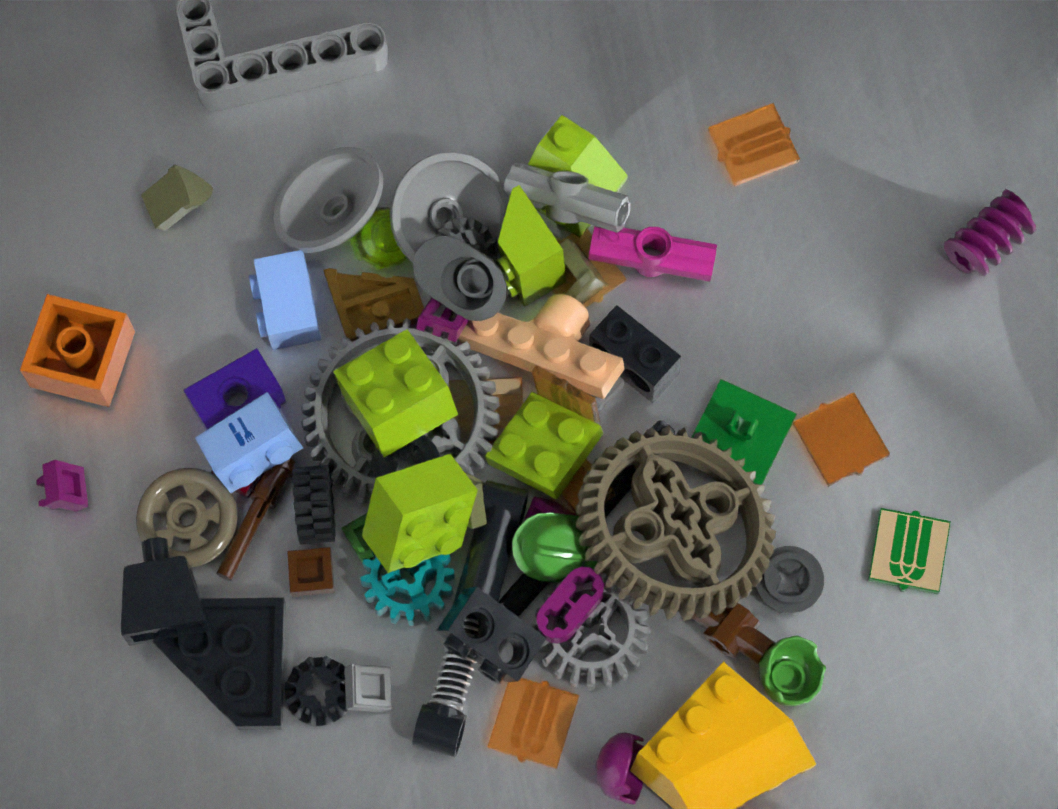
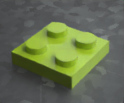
[485,392,604,500]

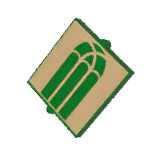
[868,508,951,594]

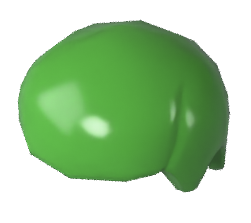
[759,635,826,707]

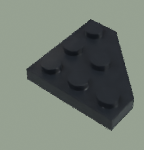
[153,597,286,730]

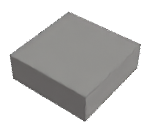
[345,663,392,713]

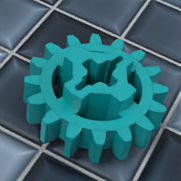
[360,551,455,626]

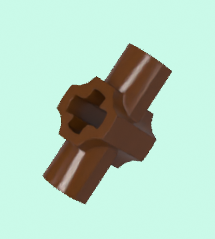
[691,603,776,665]

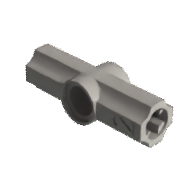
[504,162,631,233]

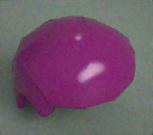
[595,732,644,805]

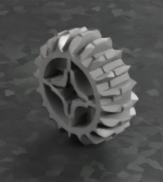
[533,575,651,690]

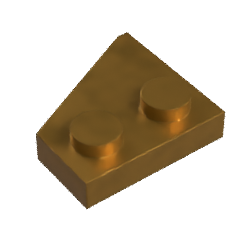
[323,268,424,342]

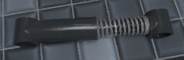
[412,480,529,757]

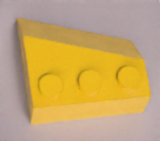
[630,661,816,809]

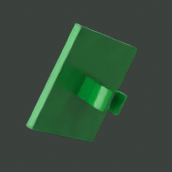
[691,379,797,485]

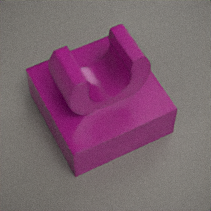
[36,460,88,512]

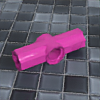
[588,226,717,282]

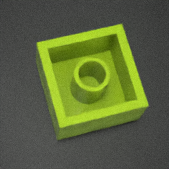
[333,329,458,458]
[362,454,478,573]

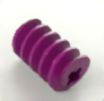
[944,189,1037,276]

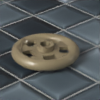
[136,468,237,568]

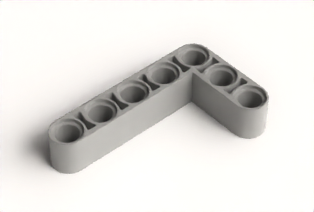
[176,0,389,111]

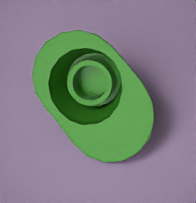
[512,512,598,583]

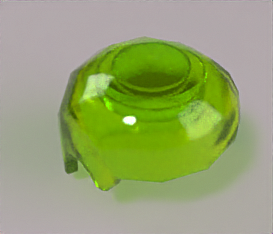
[350,207,407,270]

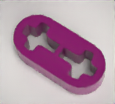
[536,567,604,644]

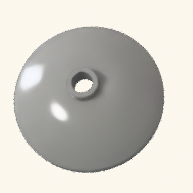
[273,147,383,253]
[390,152,509,263]

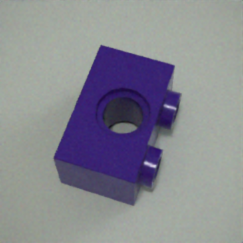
[184,348,287,430]

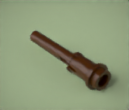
[216,458,296,581]

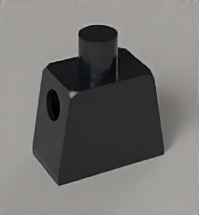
[121,537,211,646]

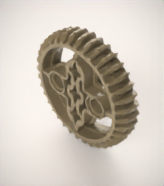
[575,426,777,621]

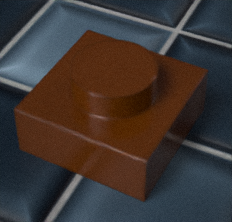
[287,547,335,597]

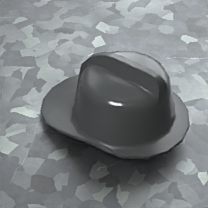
[413,236,506,321]

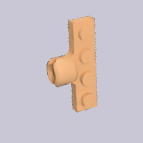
[459,294,625,399]

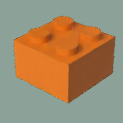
[20,294,135,407]

